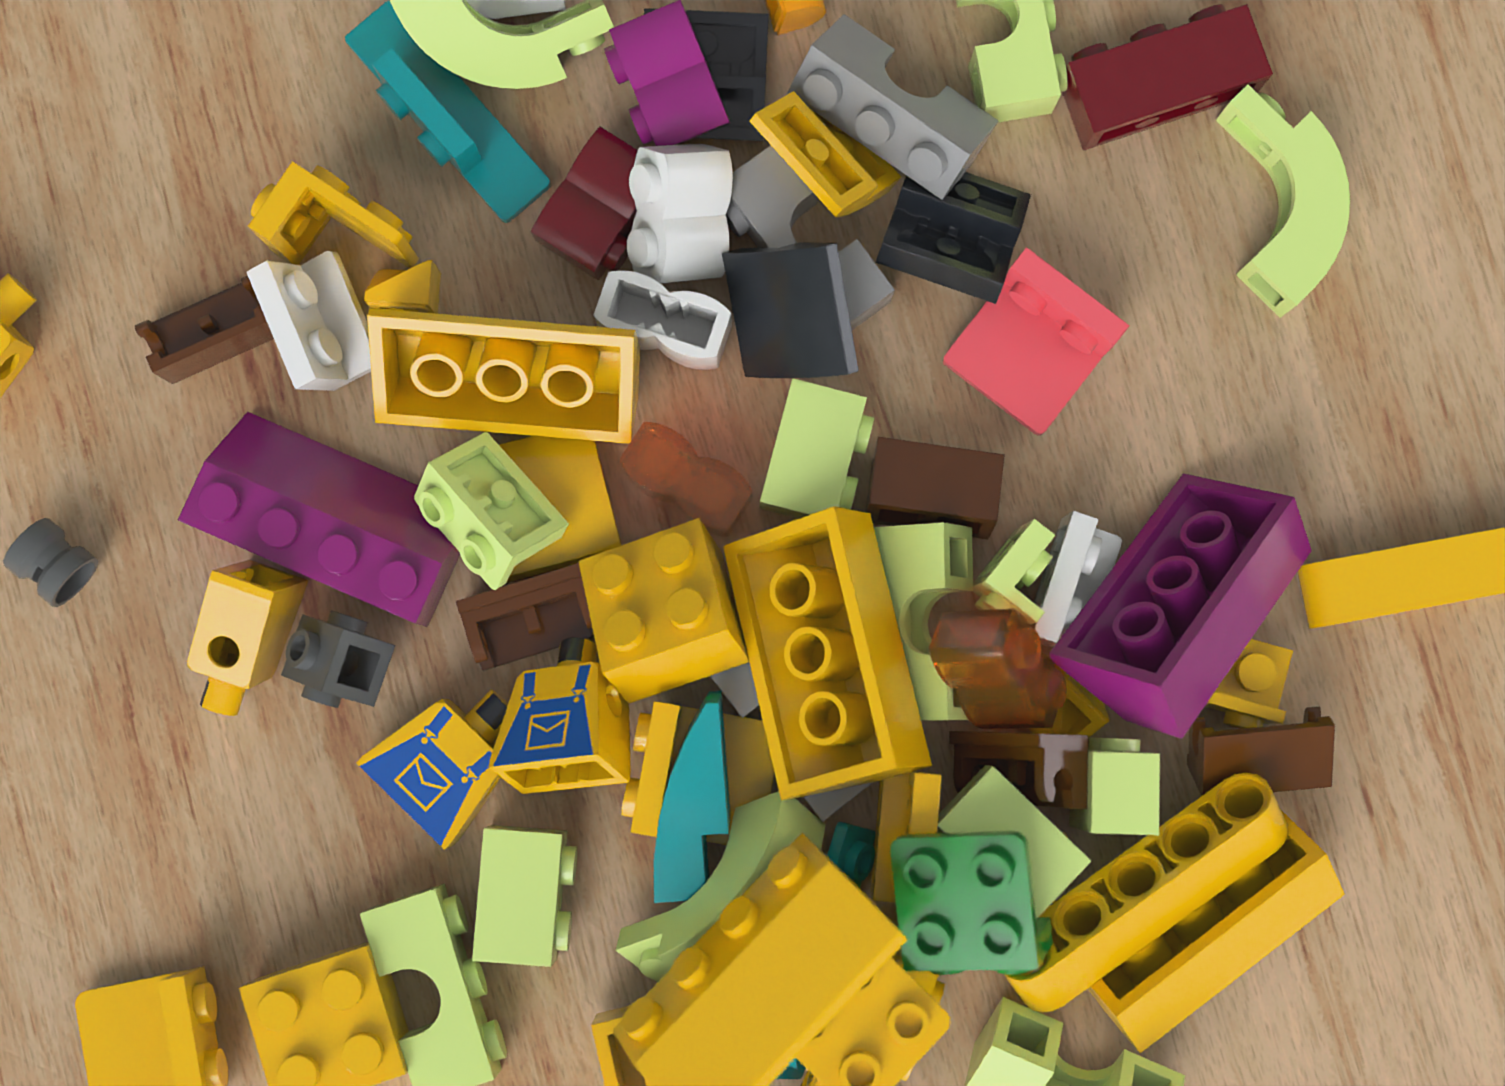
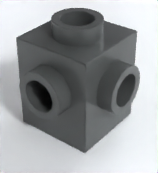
[281,610,395,708]

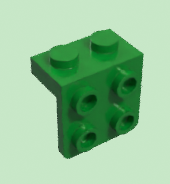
[890,831,1053,975]

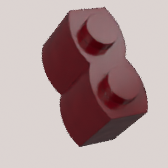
[530,126,638,280]

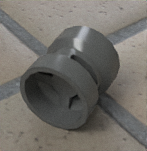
[3,518,98,607]

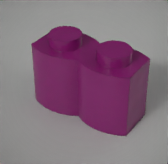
[604,0,731,146]

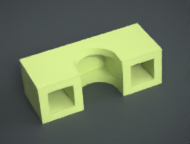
[956,0,1068,122]
[874,523,976,721]
[360,883,507,1086]
[965,997,1185,1086]

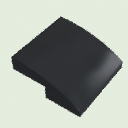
[644,8,769,141]
[875,172,1031,304]
[722,242,859,378]

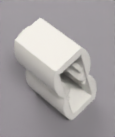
[627,144,733,284]
[594,271,732,370]

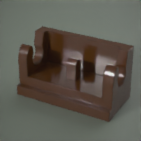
[135,275,274,384]
[865,437,1005,540]
[455,563,594,671]
[1187,706,1335,796]
[949,731,1088,809]

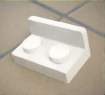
[247,251,371,391]
[1022,511,1122,648]

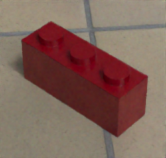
[1062,4,1273,151]

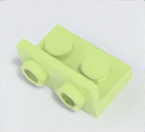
[414,432,569,590]
[973,519,1055,628]

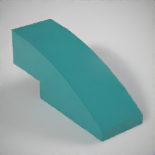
[654,690,731,903]

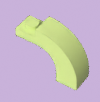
[390,0,614,89]
[1216,84,1350,318]
[616,791,825,982]

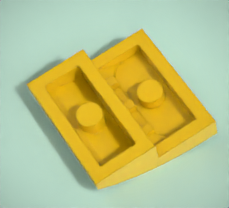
[750,91,902,217]
[499,436,622,583]
[870,771,942,903]

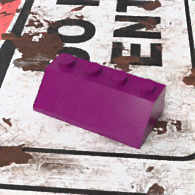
[178,412,460,627]
[1049,473,1312,739]

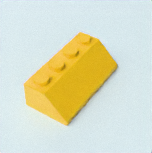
[367,308,640,444]
[723,506,932,800]
[1085,810,1345,1054]
[612,833,908,1086]

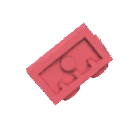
[943,247,1130,436]

